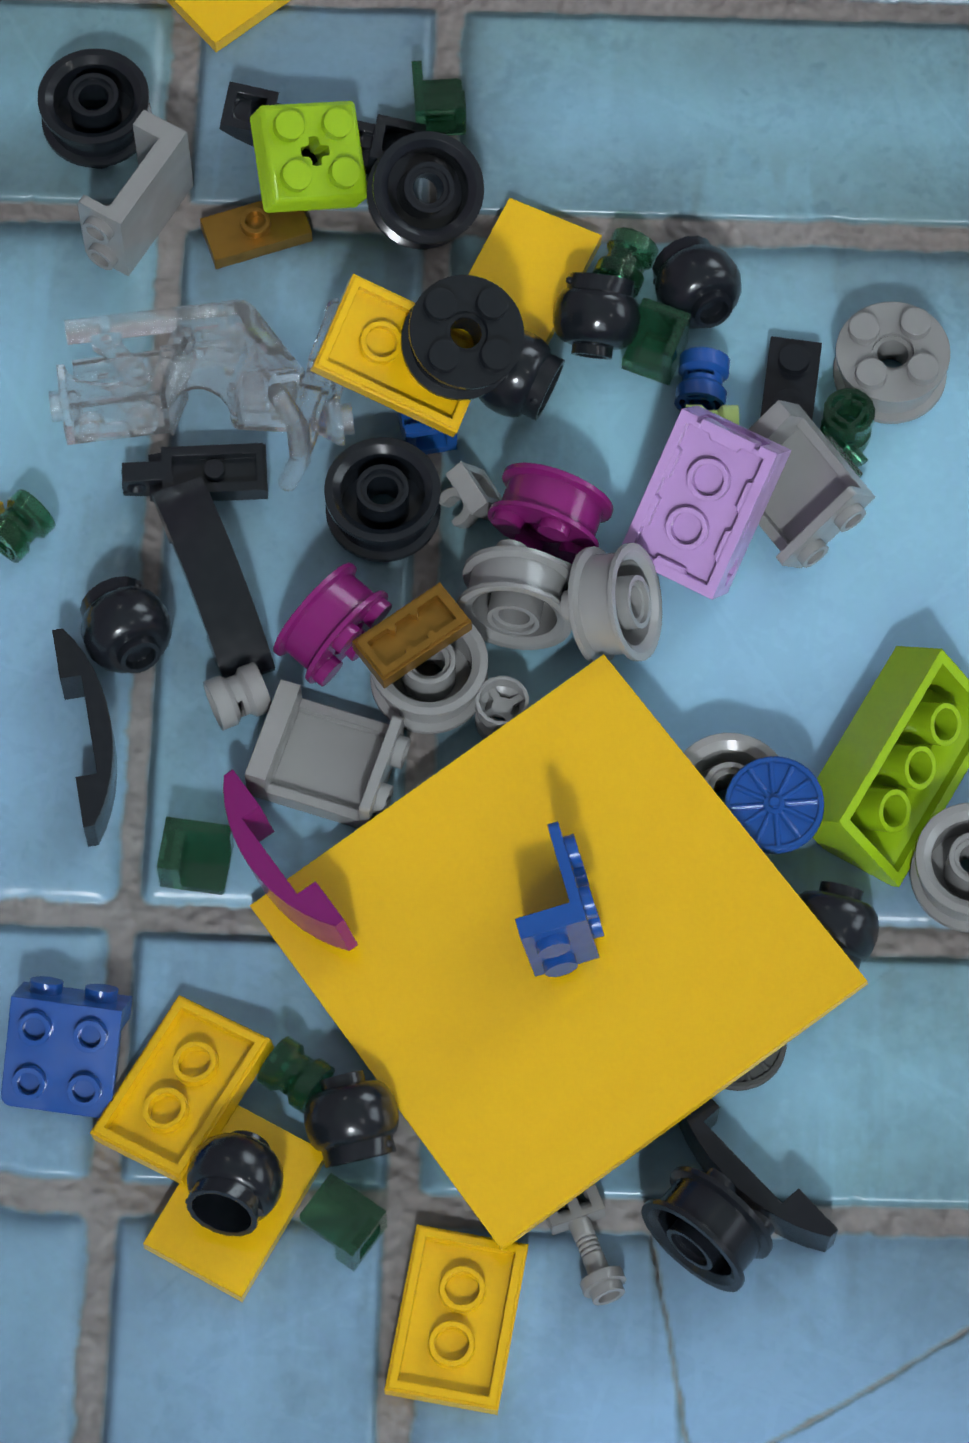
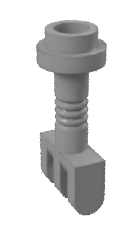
[546,1184,626,1306]

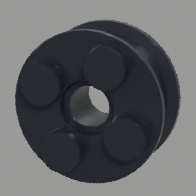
[38,48,152,169]
[366,131,484,250]
[401,275,524,401]
[324,437,441,562]
[641,1166,775,1292]

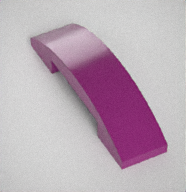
[223,769,358,951]

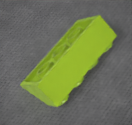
[813,646,969,887]

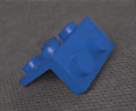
[515,821,605,977]
[1,976,133,1118]

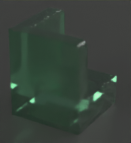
[411,60,466,136]
[621,298,691,386]
[157,817,234,895]
[299,1173,387,1271]

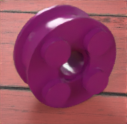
[488,462,614,564]
[273,562,392,687]

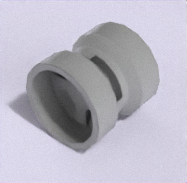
[203,662,272,731]
[475,676,529,739]

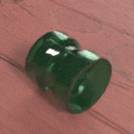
[592,227,659,298]
[820,388,876,458]
[0,489,56,563]
[257,1036,335,1114]

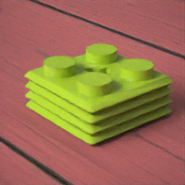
[250,101,367,213]

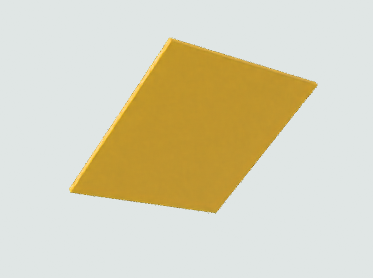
[250,654,868,1251]

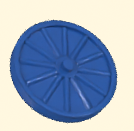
[725,756,824,854]

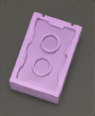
[622,405,791,600]

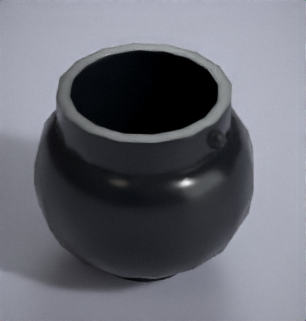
[652,235,742,329]
[553,272,640,360]
[479,330,565,421]
[80,576,172,673]
[799,881,879,970]
[304,1070,399,1168]
[185,1130,284,1236]

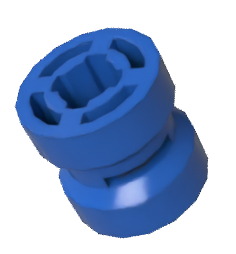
[674,347,730,411]

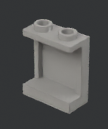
[77,110,194,276]
[748,400,875,568]
[245,679,411,828]

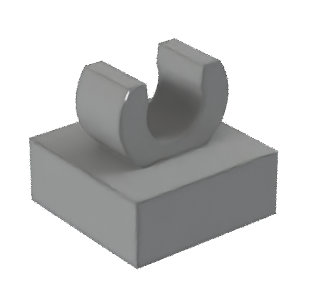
[439,461,502,529]

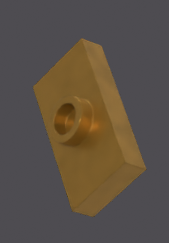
[200,201,313,269]
[352,582,472,689]

